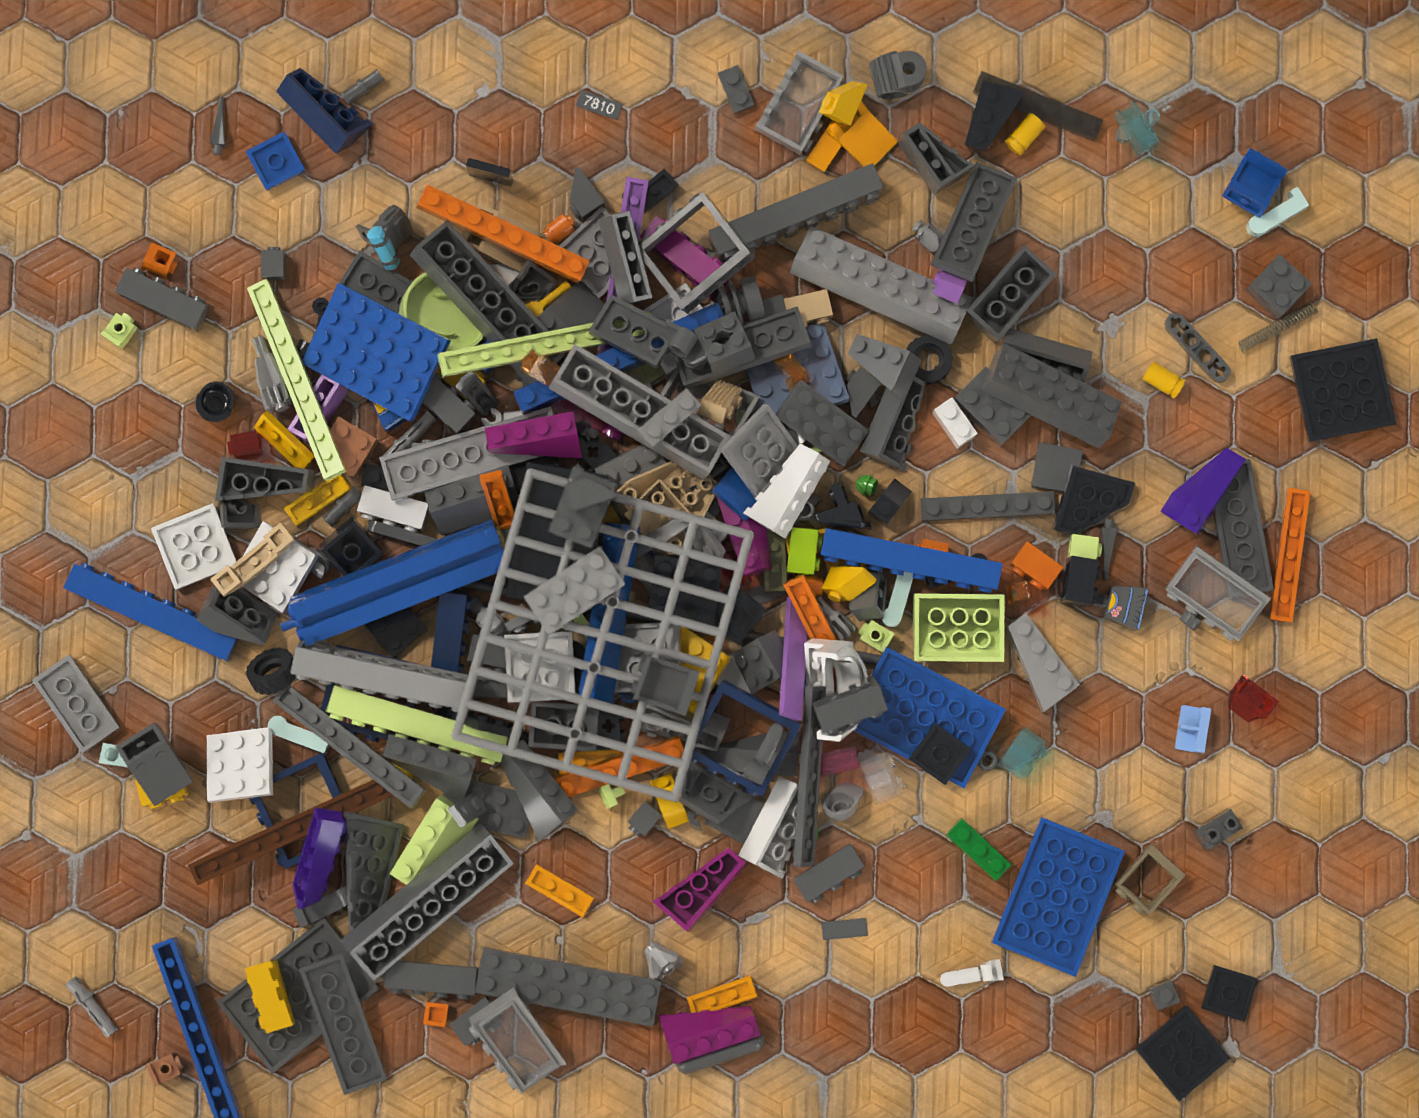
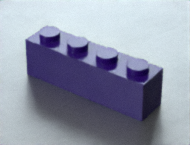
[292,808,346,909]

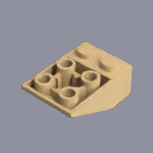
[463,203,541,272]

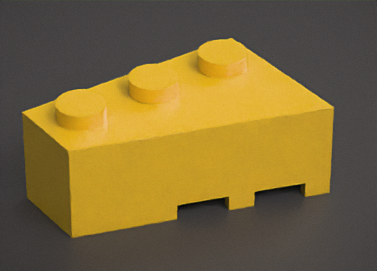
[244,959,295,1033]

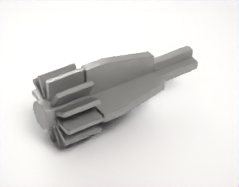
[252,335,293,413]

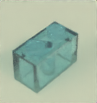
[997,727,1047,779]

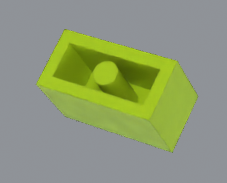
[787,527,822,575]

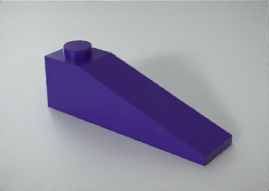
[1160,448,1246,535]

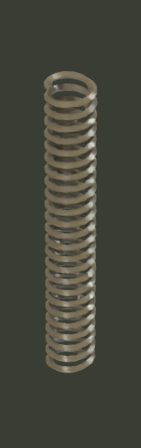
[1238,303,1318,353]

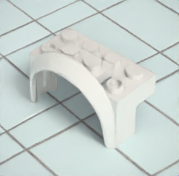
[804,638,868,741]

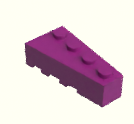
[640,216,730,302]
[652,847,748,932]

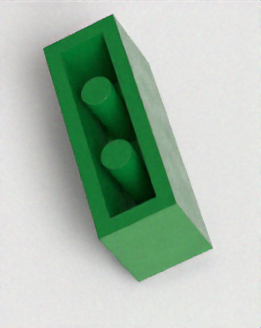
[945,818,1011,881]

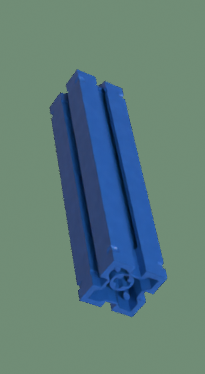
[280,519,510,646]

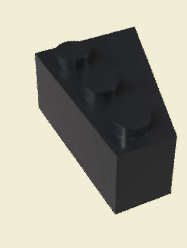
[965,80,1025,151]

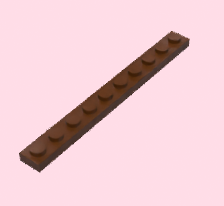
[188,779,394,885]

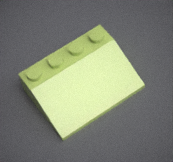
[913,594,1005,662]

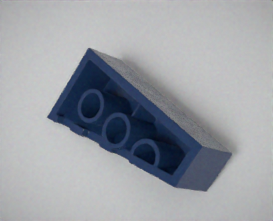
[276,68,374,154]
[431,588,472,673]

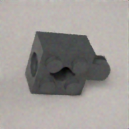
[682,311,755,377]

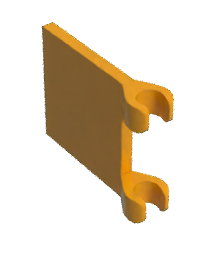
[826,101,898,167]

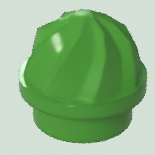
[856,475,878,496]

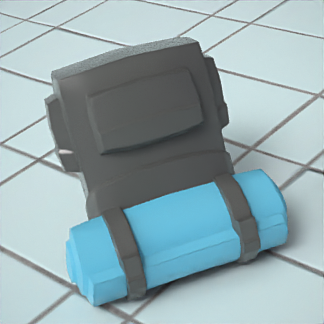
[356,205,413,270]

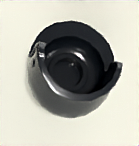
[195,381,235,422]

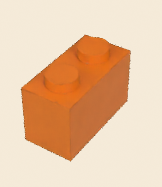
[1010,542,1063,591]

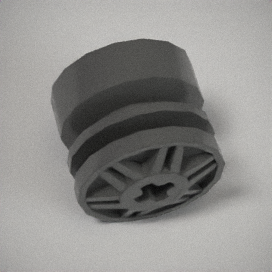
[717,275,766,325]

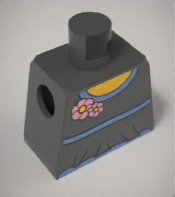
[1093,586,1148,631]

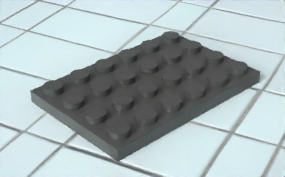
[217,917,380,1073]

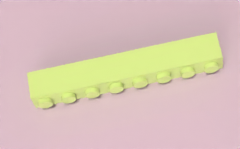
[326,685,508,765]

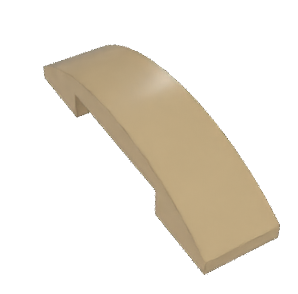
[210,522,295,597]

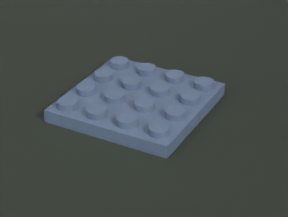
[746,322,850,414]

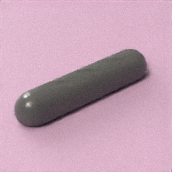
[676,1033,765,1074]

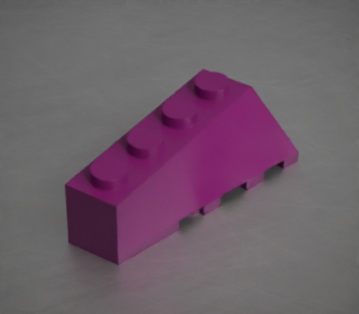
[484,412,582,459]
[716,496,772,577]
[658,1006,760,1064]

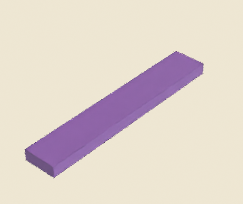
[779,596,807,722]

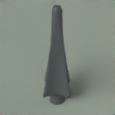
[209,96,227,156]
[576,421,598,442]
[1100,519,1118,581]

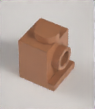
[146,1053,184,1086]

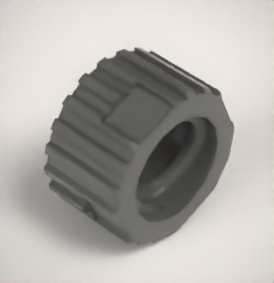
[1180,610,1202,631]
[978,751,998,771]

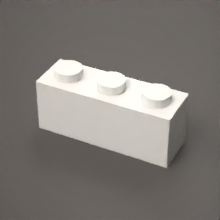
[357,485,429,533]

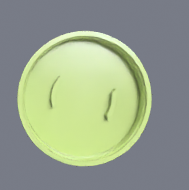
[399,272,484,352]

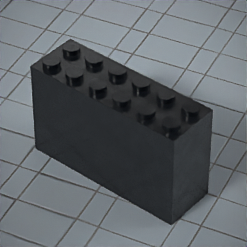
[506,462,612,600]

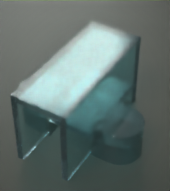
[1114,101,1160,157]

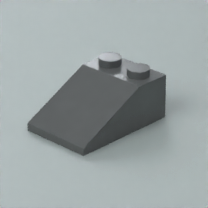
[537,281,605,355]
[196,585,278,645]
[529,702,599,751]

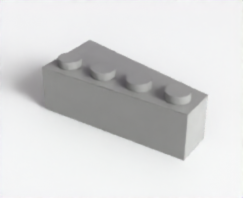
[1005,613,1080,713]

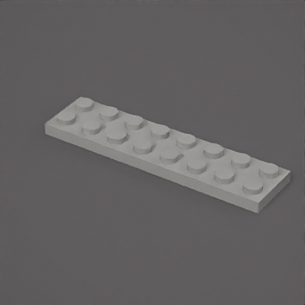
[379,407,553,501]

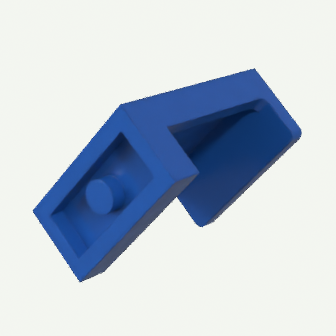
[1222,148,1288,218]

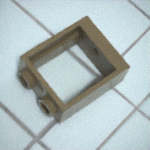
[1113,845,1186,915]

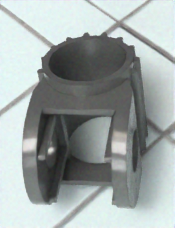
[869,51,927,99]

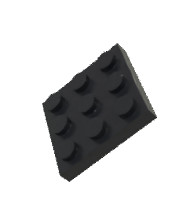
[647,553,722,626]
[1134,1005,1230,1102]

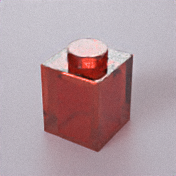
[227,430,263,459]

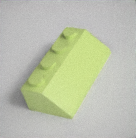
[390,795,479,885]

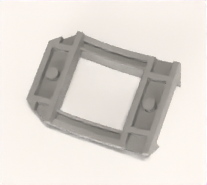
[634,515,726,600]

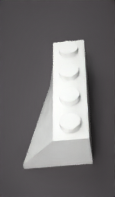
[743,444,830,538]
[738,776,798,879]

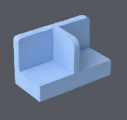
[1175,705,1211,753]

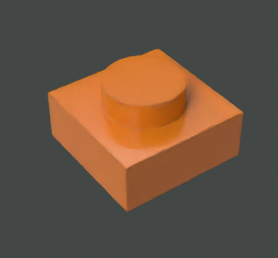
[423,1001,449,1027]

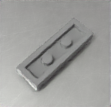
[636,388,701,449]

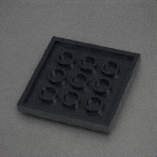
[1289,338,1396,443]

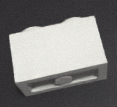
[932,397,978,449]

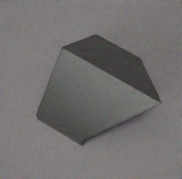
[512,259,558,301]
[220,498,260,531]

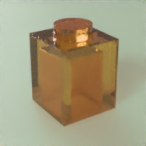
[520,349,560,386]

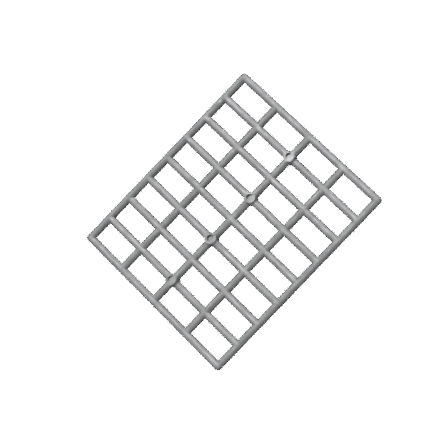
[451,468,754,802]

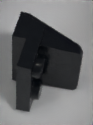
[814,481,872,531]

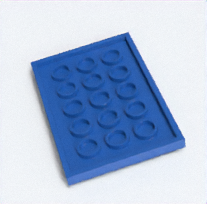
[302,283,451,422]
[854,647,1006,788]
[991,817,1125,977]

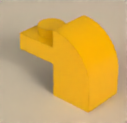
[650,773,689,829]

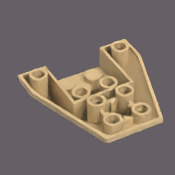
[616,461,717,556]

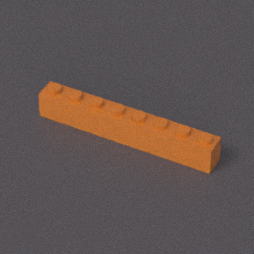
[416,184,590,284]

